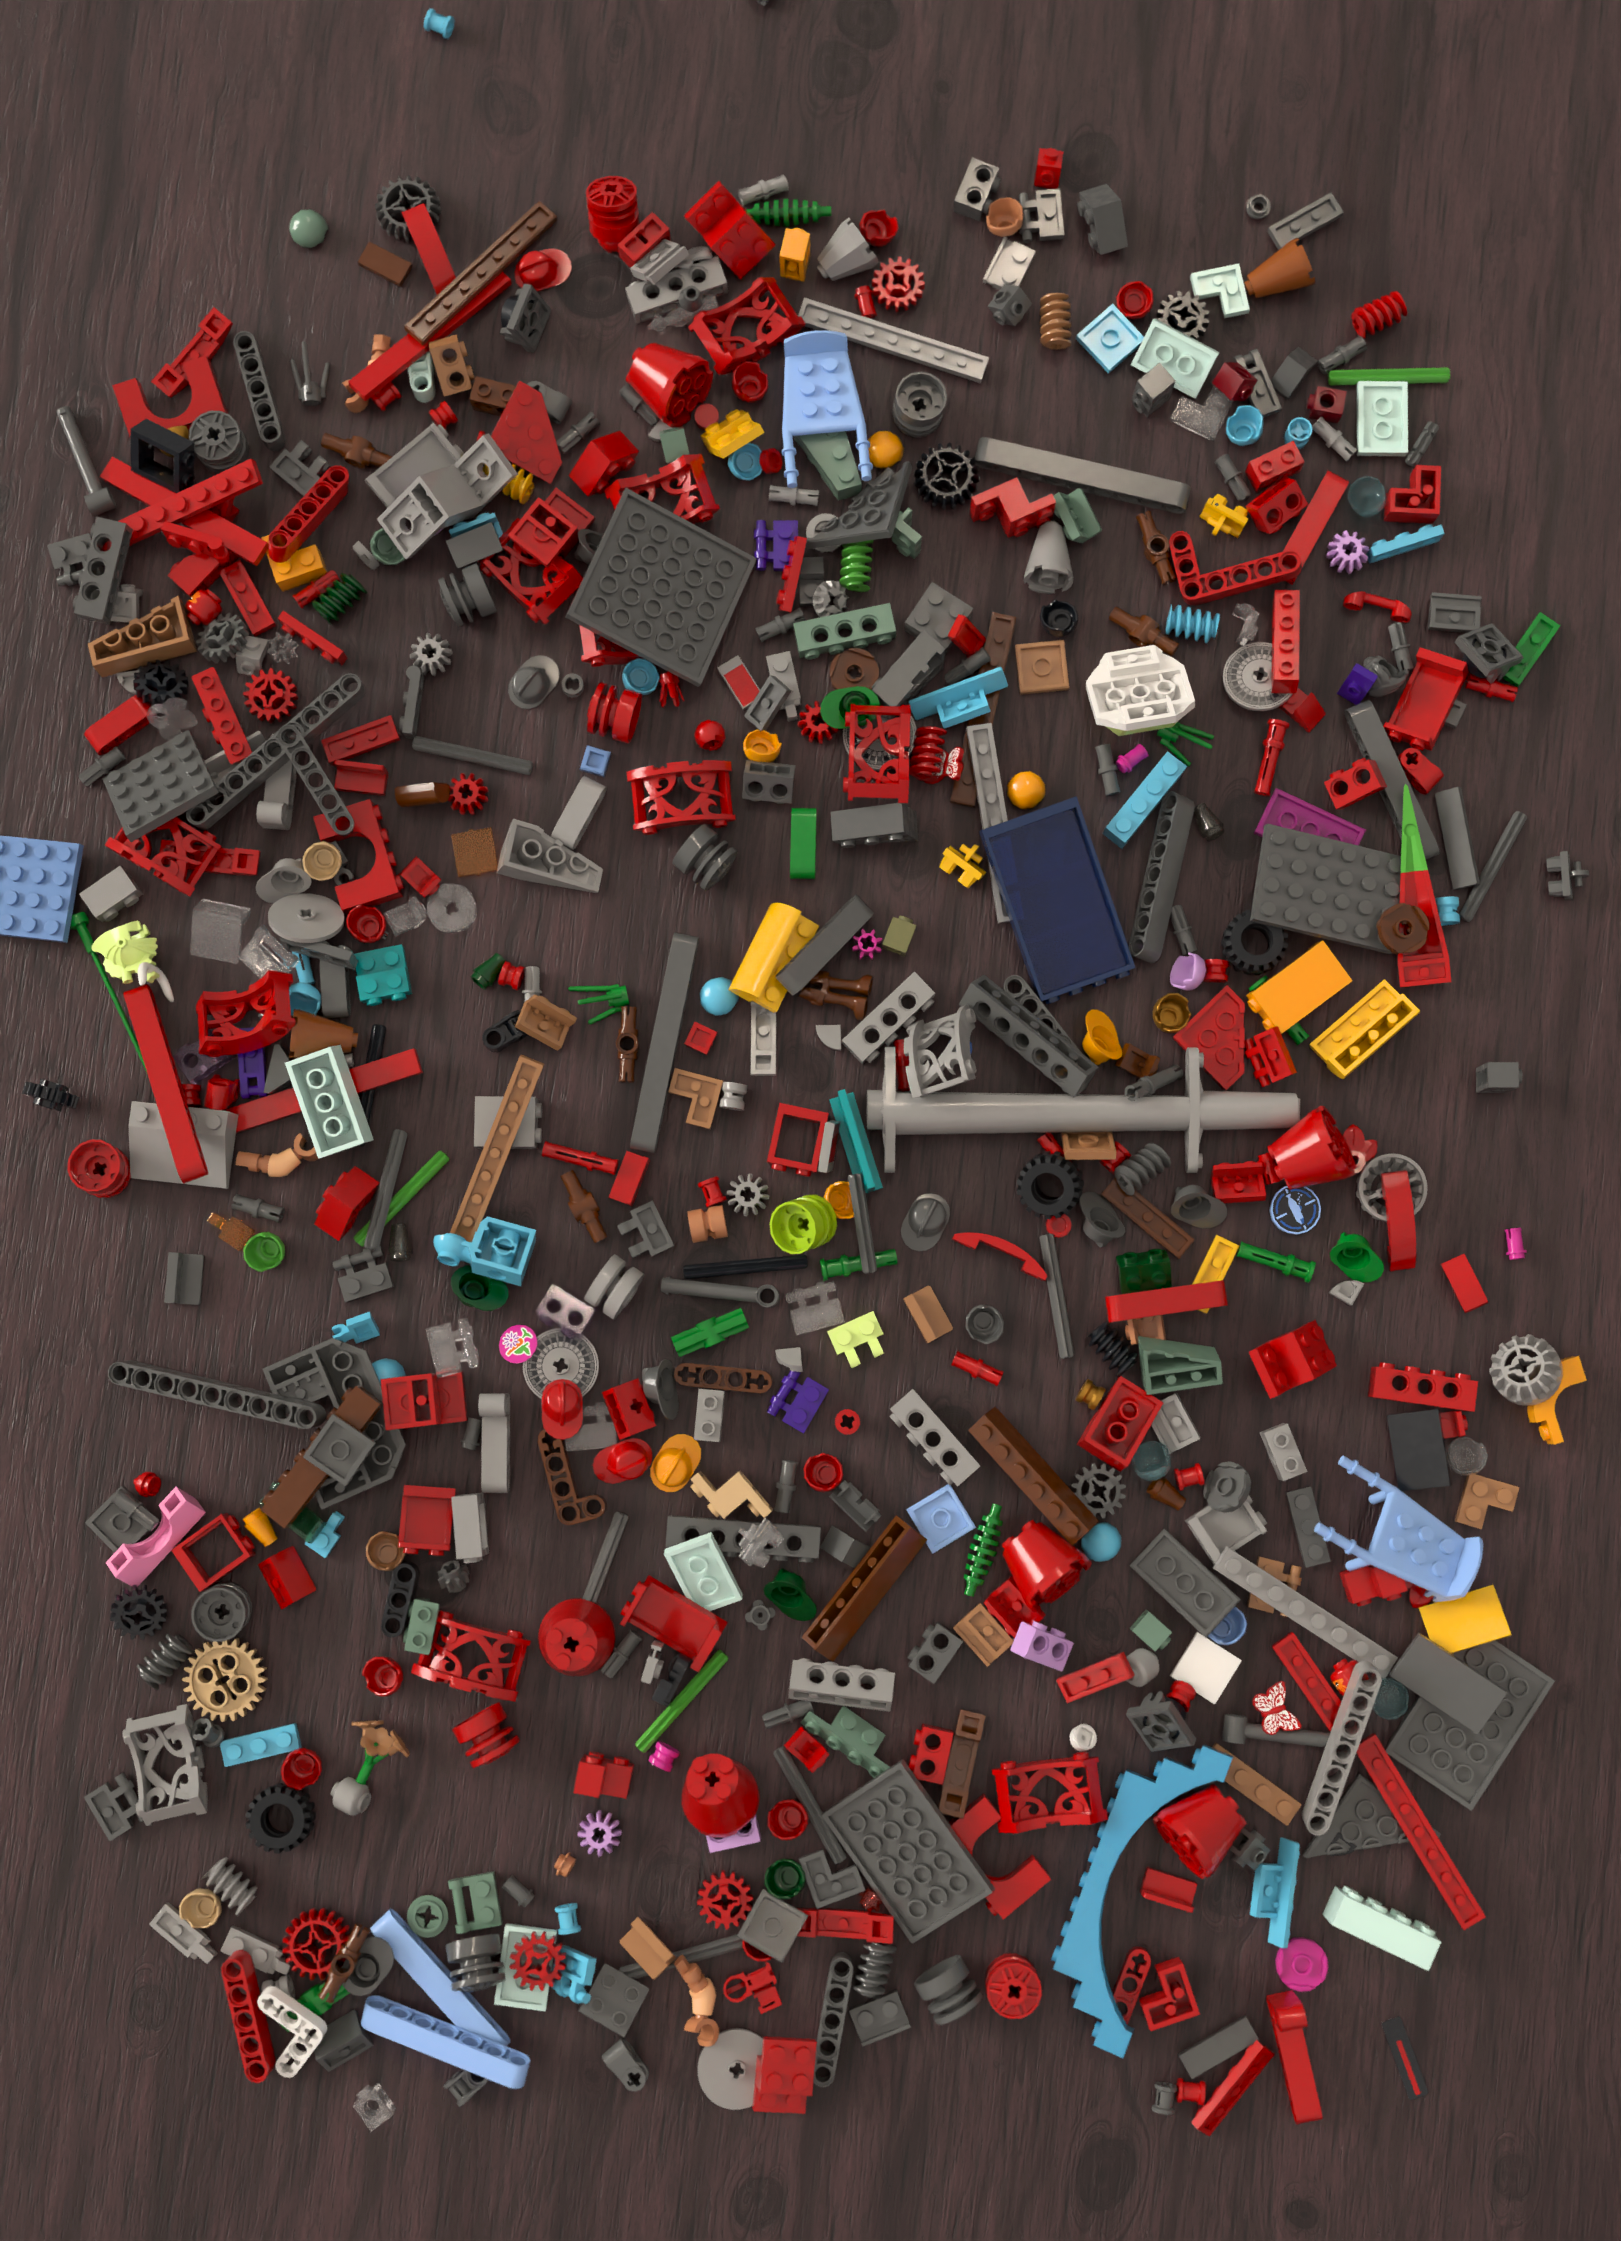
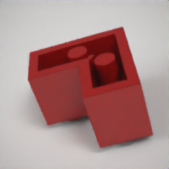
[568,430,639,496]
[1384,465,1441,524]
[314,1166,380,1241]
[1339,1565,1408,1606]
[573,1751,634,1799]
[1138,1957,1200,2031]

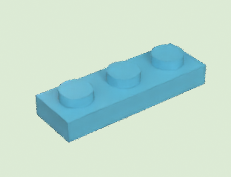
[1366,524,1445,564]
[220,1723,302,1767]

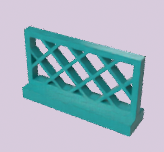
[829,1089,883,1193]

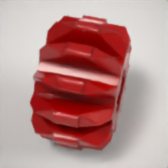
[798,701,838,744]
[447,773,489,815]

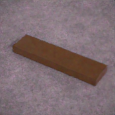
[1100,1178,1195,1259]

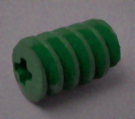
[312,573,367,626]

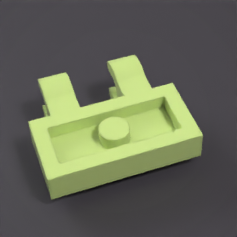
[827,1311,884,1368]

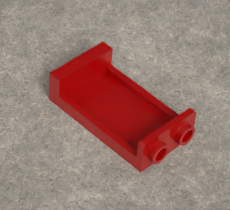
[1383,647,1469,751]
[620,1575,728,1673]

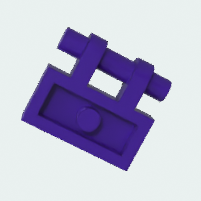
[754,520,798,571]
[767,1371,829,1434]

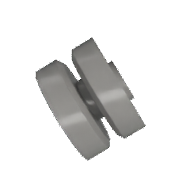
[584,1254,645,1320]

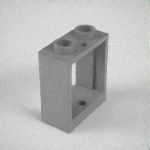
[451,1493,489,1563]

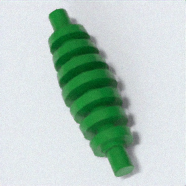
[746,199,831,227]
[963,1503,1003,1597]

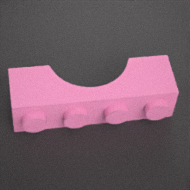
[106,1487,206,1587]

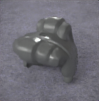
[1363,656,1409,698]

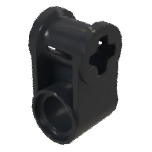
[482,1010,528,1052]

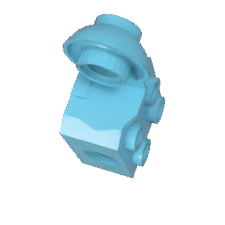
[433,1216,536,1286]

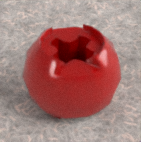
[694,720,726,751]

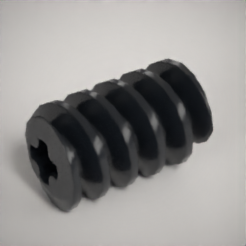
[1086,1320,1138,1378]

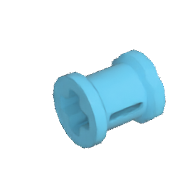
[424,8,455,39]
[555,1903,581,1935]

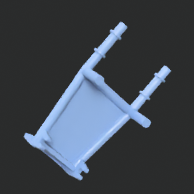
[782,330,873,488]
[1314,1455,1483,1602]

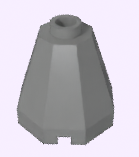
[817,218,879,281]

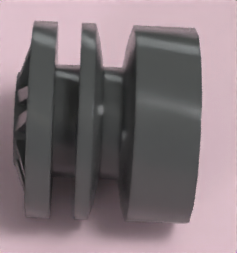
[892,371,947,438]
[189,411,249,474]
[438,563,497,628]
[672,824,738,891]
[191,1582,252,1642]
[446,1934,506,1992]
[914,1955,983,2025]

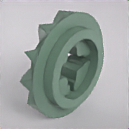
[407,1894,449,1938]

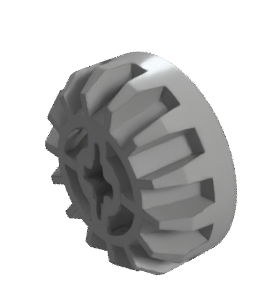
[1356,1154,1428,1223]
[1489,1334,1563,1406]

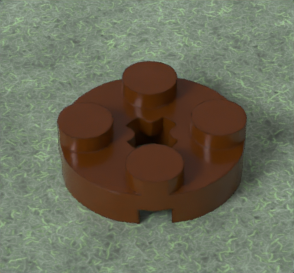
[830,648,879,690]
[1376,903,1429,954]

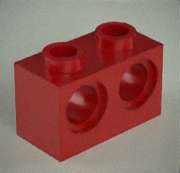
[617,212,671,268]
[1245,440,1305,493]
[1245,477,1308,534]
[1324,758,1387,809]
[909,1723,954,1785]

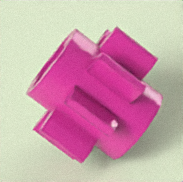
[852,929,882,960]

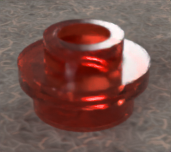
[858,1888,883,1913]

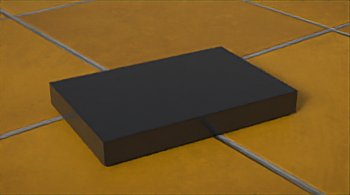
[1387,1409,1451,1491]

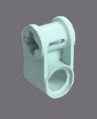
[407,352,436,403]

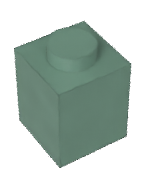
[659,426,689,464]
[1129,1609,1172,1651]

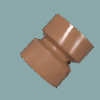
[687,1205,728,1243]

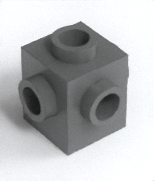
[987,284,1032,326]
[1229,1827,1271,1871]

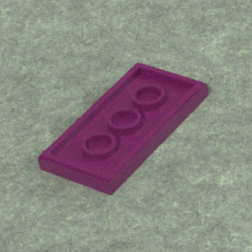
[1254,788,1366,846]

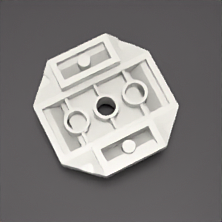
[1086,645,1195,736]

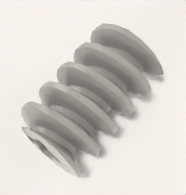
[201,1857,258,1916]

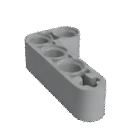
[256,734,298,830]
[479,1393,510,1493]

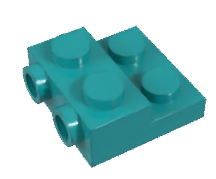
[354,944,412,1006]

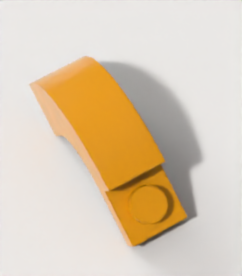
[1527,1356,1587,1445]

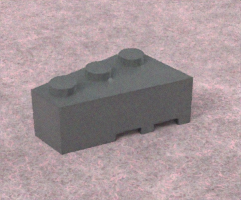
[872,630,946,718]
[831,803,918,848]

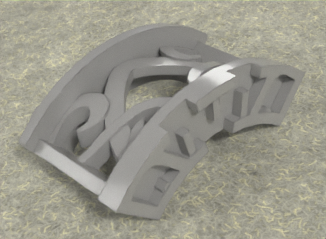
[904,1004,976,1098]
[123,1704,207,1826]

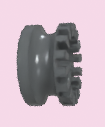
[562,673,584,698]

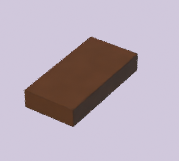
[358,241,413,287]

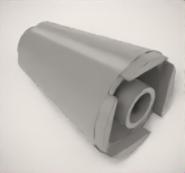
[1024,521,1073,594]

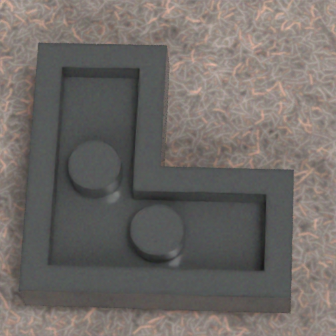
[799,1848,865,1909]

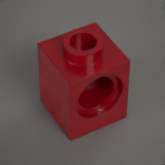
[1212,362,1258,401]
[1307,386,1347,423]

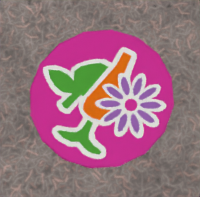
[499,1325,537,1364]

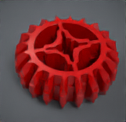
[282,1908,350,1980]

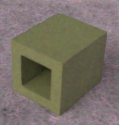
[882,916,916,957]

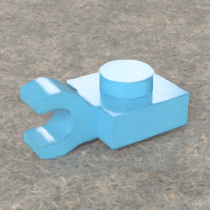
[332,1311,380,1344]
[305,1511,345,1558]

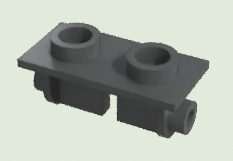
[829,1480,882,1532]

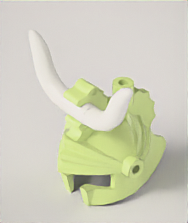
[91,920,174,1002]

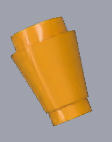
[243,1507,278,1547]

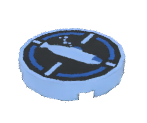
[1269,1186,1321,1235]

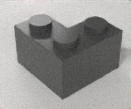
[1077,184,1128,255]

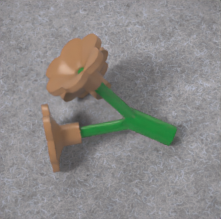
[352,1721,410,1785]

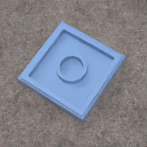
[906,1484,976,1554]

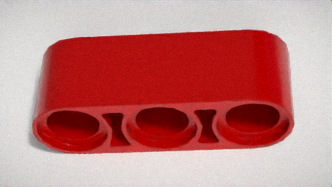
[84,695,157,755]

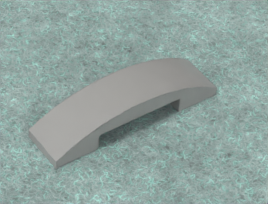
[751,1001,776,1076]

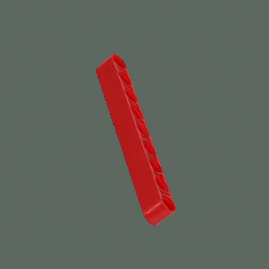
[123,983,209,1184]

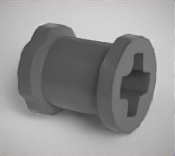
[191,1718,225,1748]
[1152,2081,1178,2115]

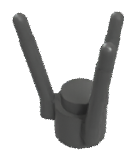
[290,341,330,406]

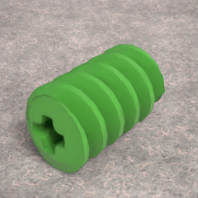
[840,540,873,592]

